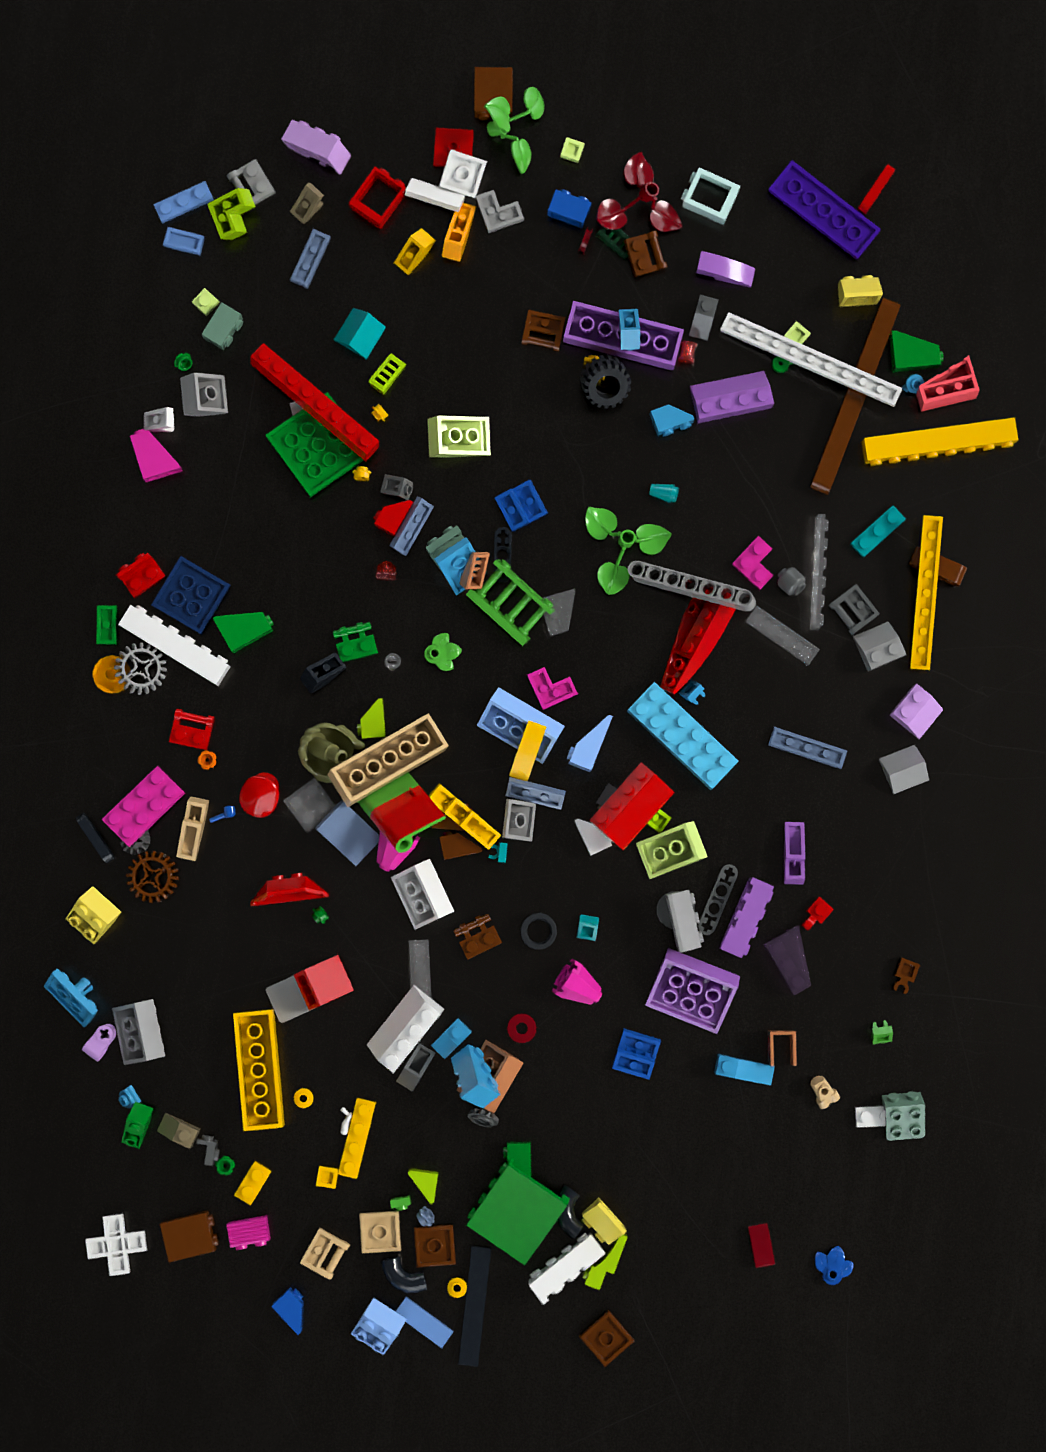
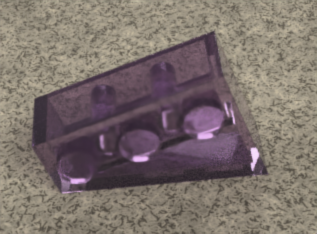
[763,925,811,995]

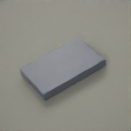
[315,800,380,866]

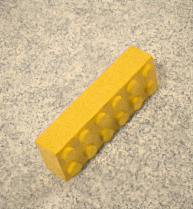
[233,1009,285,1131]

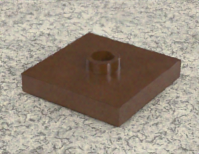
[414,1224,456,1267]
[579,1310,634,1367]

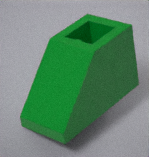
[122,1102,153,1149]

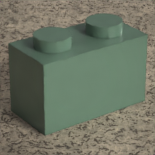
[202,302,243,350]

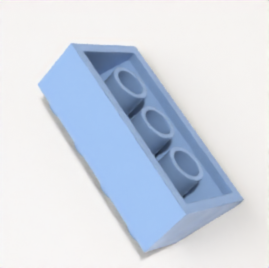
[477,687,565,764]

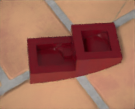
[748,1223,775,1268]

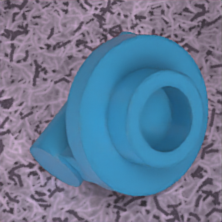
[902,374,924,393]
[119,1085,141,1109]

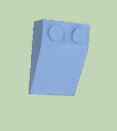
[567,715,613,772]

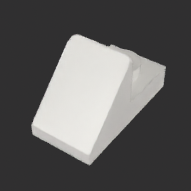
[144,407,174,432]

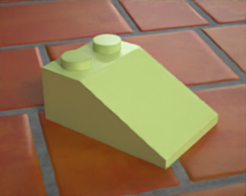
[428,416,490,457]
[636,821,708,879]

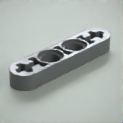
[698,864,738,935]

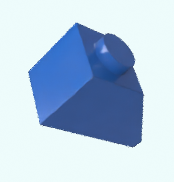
[272,1287,304,1335]

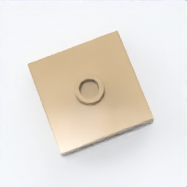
[360,1211,401,1253]

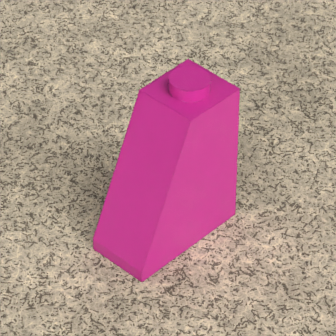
[130,429,182,482]

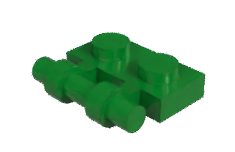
[333,622,378,663]

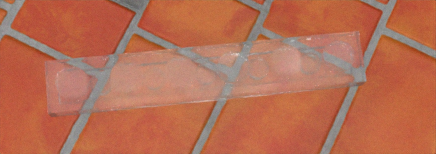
[810,514,828,630]

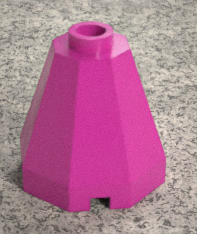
[377,831,420,871]
[552,959,602,1005]

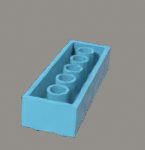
[627,682,738,790]

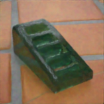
[595,226,630,260]

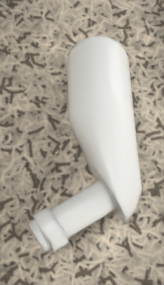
[340,1107,352,1135]

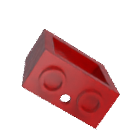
[349,167,406,229]

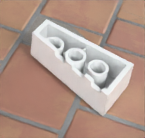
[529,1232,605,1305]

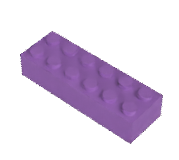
[563,301,684,371]

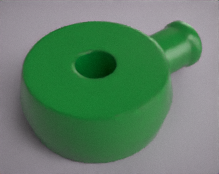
[772,356,794,373]

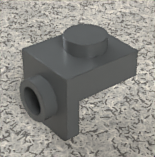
[196,1135,220,1166]

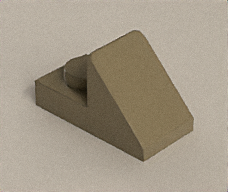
[290,183,324,224]

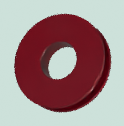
[578,227,593,254]
[507,1014,536,1043]

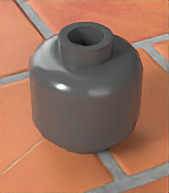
[777,567,806,596]

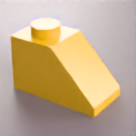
[394,228,436,275]

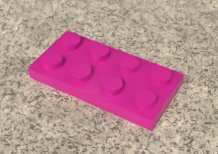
[102,766,185,847]

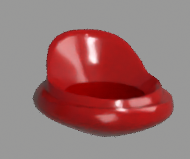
[239,772,279,818]

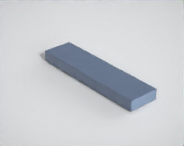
[768,727,847,769]

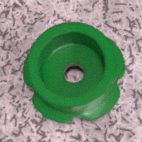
[174,353,192,371]
[311,906,329,924]
[216,1156,235,1175]

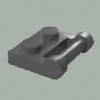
[829,584,879,635]

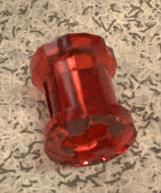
[678,341,697,364]

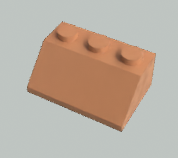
[457,1040,523,1113]

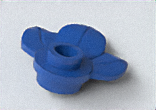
[815,1246,853,1285]

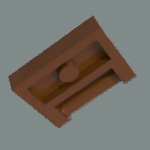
[624,231,667,277]
[522,310,565,352]

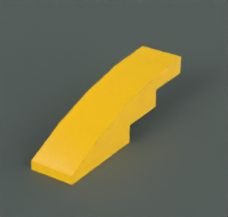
[429,784,501,850]

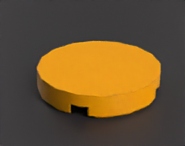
[92,655,131,694]

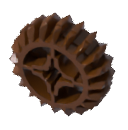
[126,851,179,903]

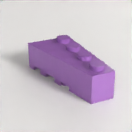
[719,877,774,958]

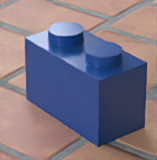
[548,189,591,228]

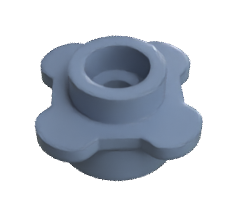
[417,1206,435,1227]

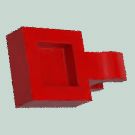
[802,897,834,930]

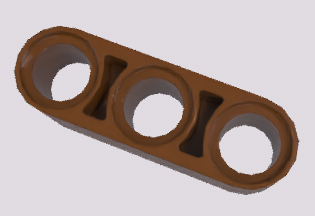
[909,546,967,586]

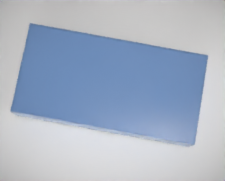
[163,227,205,256]

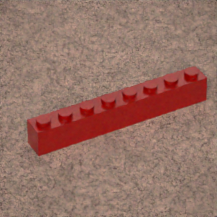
[251,343,379,461]

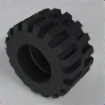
[580,355,631,408]

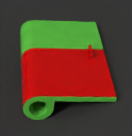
[357,773,446,853]

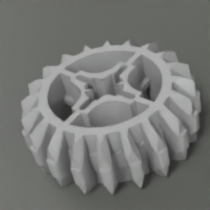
[114,643,167,695]

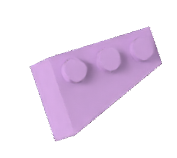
[281,120,351,175]

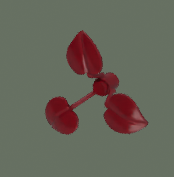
[596,152,682,232]

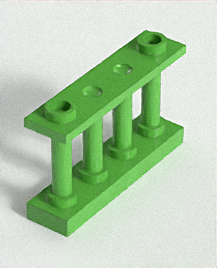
[466,559,555,646]

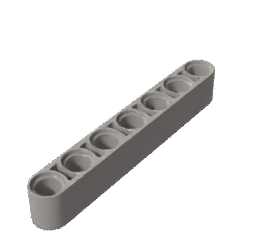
[628,561,756,611]

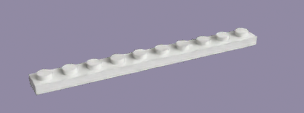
[720,313,902,407]

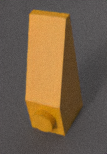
[442,203,476,261]

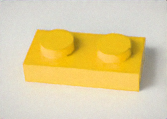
[234,1161,271,1205]

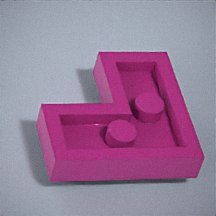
[732,536,773,590]
[527,667,578,710]

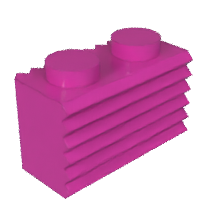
[227,1215,271,1250]

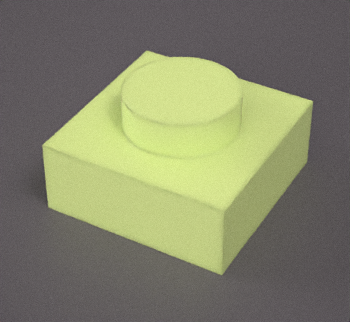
[561,137,584,163]
[192,288,219,316]
[784,321,811,344]

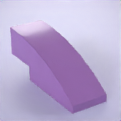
[696,251,755,287]
[784,822,805,884]

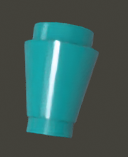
[650,484,679,503]

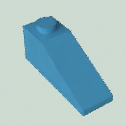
[714,1054,775,1085]

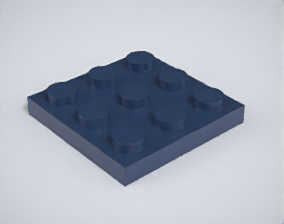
[151,556,231,635]

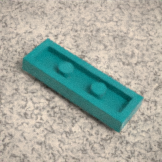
[851,505,906,558]

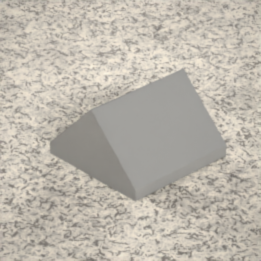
[879,745,929,794]
[502,799,536,842]

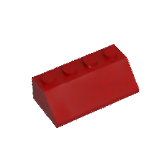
[590,763,675,850]

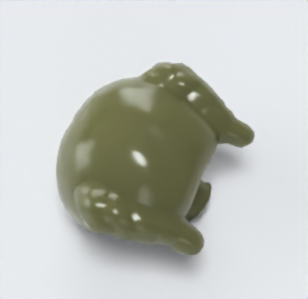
[298,723,365,783]

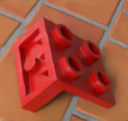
[116,553,166,598]

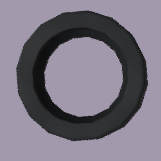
[520,913,557,950]

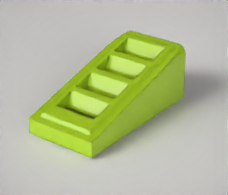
[368,354,406,395]

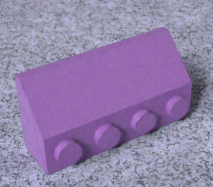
[690,371,774,423]

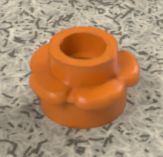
[198,750,216,769]

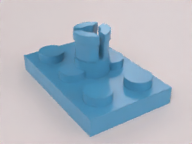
[434,537,488,595]
[44,969,98,1027]

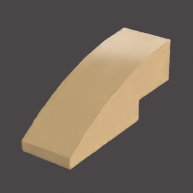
[176,797,209,861]

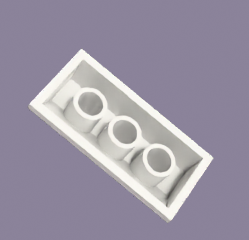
[367,985,444,1073]

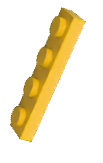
[338,1098,376,1179]

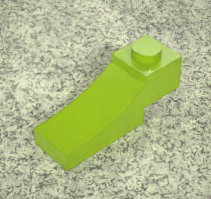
[582,1234,627,1290]

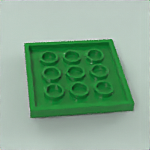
[265,392,363,498]

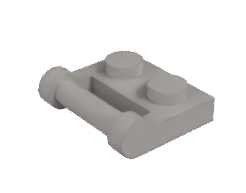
[227,159,275,204]

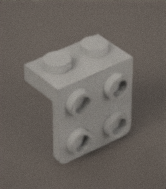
[266,975,315,1023]

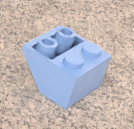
[351,1298,406,1355]

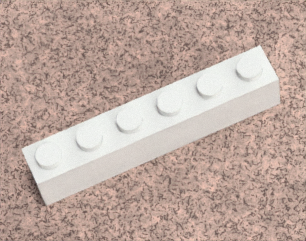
[118,605,230,686]

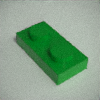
[96,606,117,644]

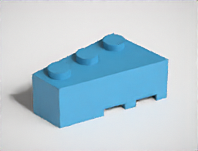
[451,1044,500,1108]

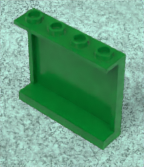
[467,1159,570,1265]

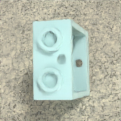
[681,168,740,225]

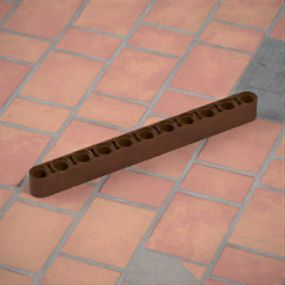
[810,298,901,495]

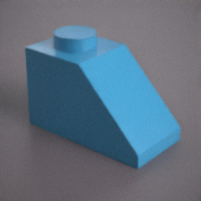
[619,309,640,351]
[431,1018,472,1059]

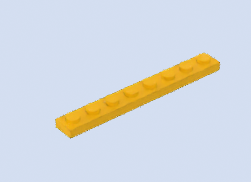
[910,515,943,670]

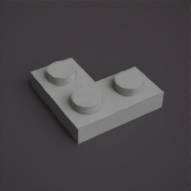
[476,190,524,233]

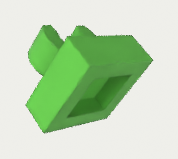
[871,1021,893,1044]

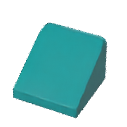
[576,915,599,941]

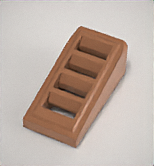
[459,552,490,589]

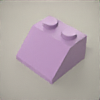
[890,684,943,739]

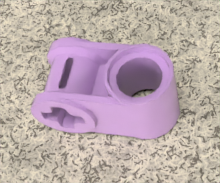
[82,1024,117,1062]

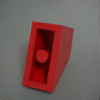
[373,500,414,537]

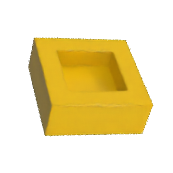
[316,1166,339,1189]

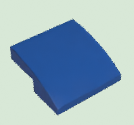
[495,480,548,531]
[612,1029,661,1080]

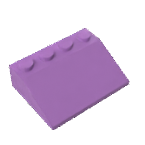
[645,948,740,1034]

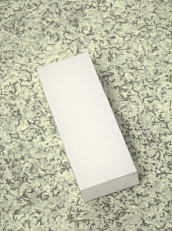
[405,178,465,212]

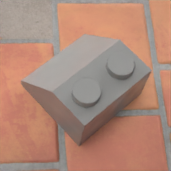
[180,373,228,416]
[853,622,907,671]

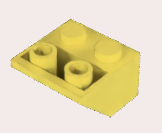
[66,886,121,944]

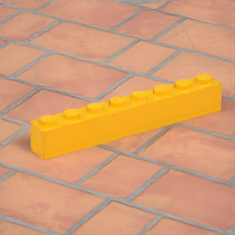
[862,418,1018,466]

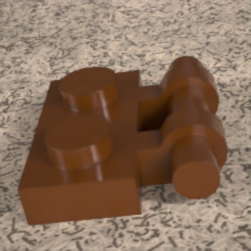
[453,913,502,960]

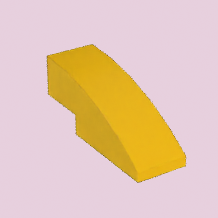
[509,720,546,781]

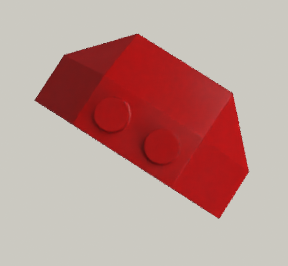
[250,873,329,906]

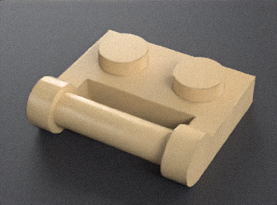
[300,1228,350,1280]

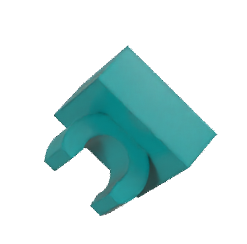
[489,843,508,863]

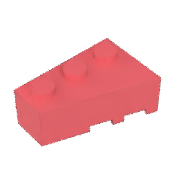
[916,356,979,412]

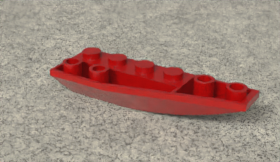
[660,587,736,694]

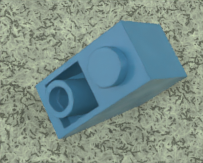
[650,404,694,437]

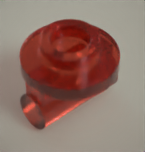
[376,561,396,581]

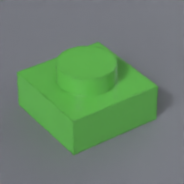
[390,1195,411,1211]

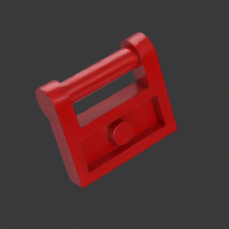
[169,709,214,750]

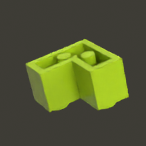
[208,188,256,240]

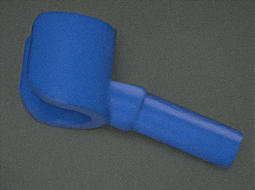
[209,806,236,823]

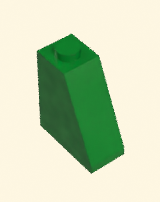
[889,331,943,372]
[213,612,274,653]

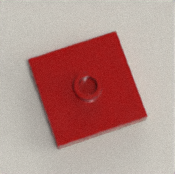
[434,128,474,167]

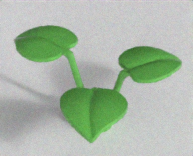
[484,87,544,174]
[585,507,671,595]

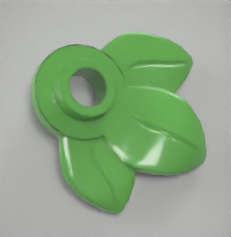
[424,633,462,671]

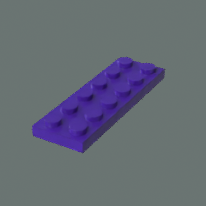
[768,160,881,260]

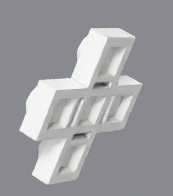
[86,1214,147,1276]

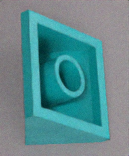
[334,308,386,360]

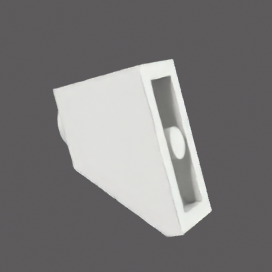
[574,819,612,856]

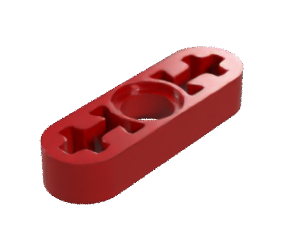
[858,164,896,214]

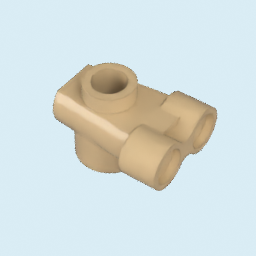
[811,1076,840,1109]

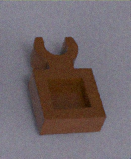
[893,958,920,994]

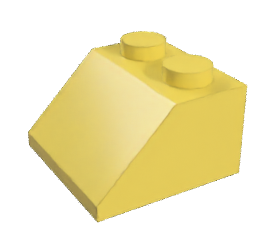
[838,275,883,307]
[582,1198,627,1245]

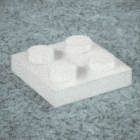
[439,149,487,198]

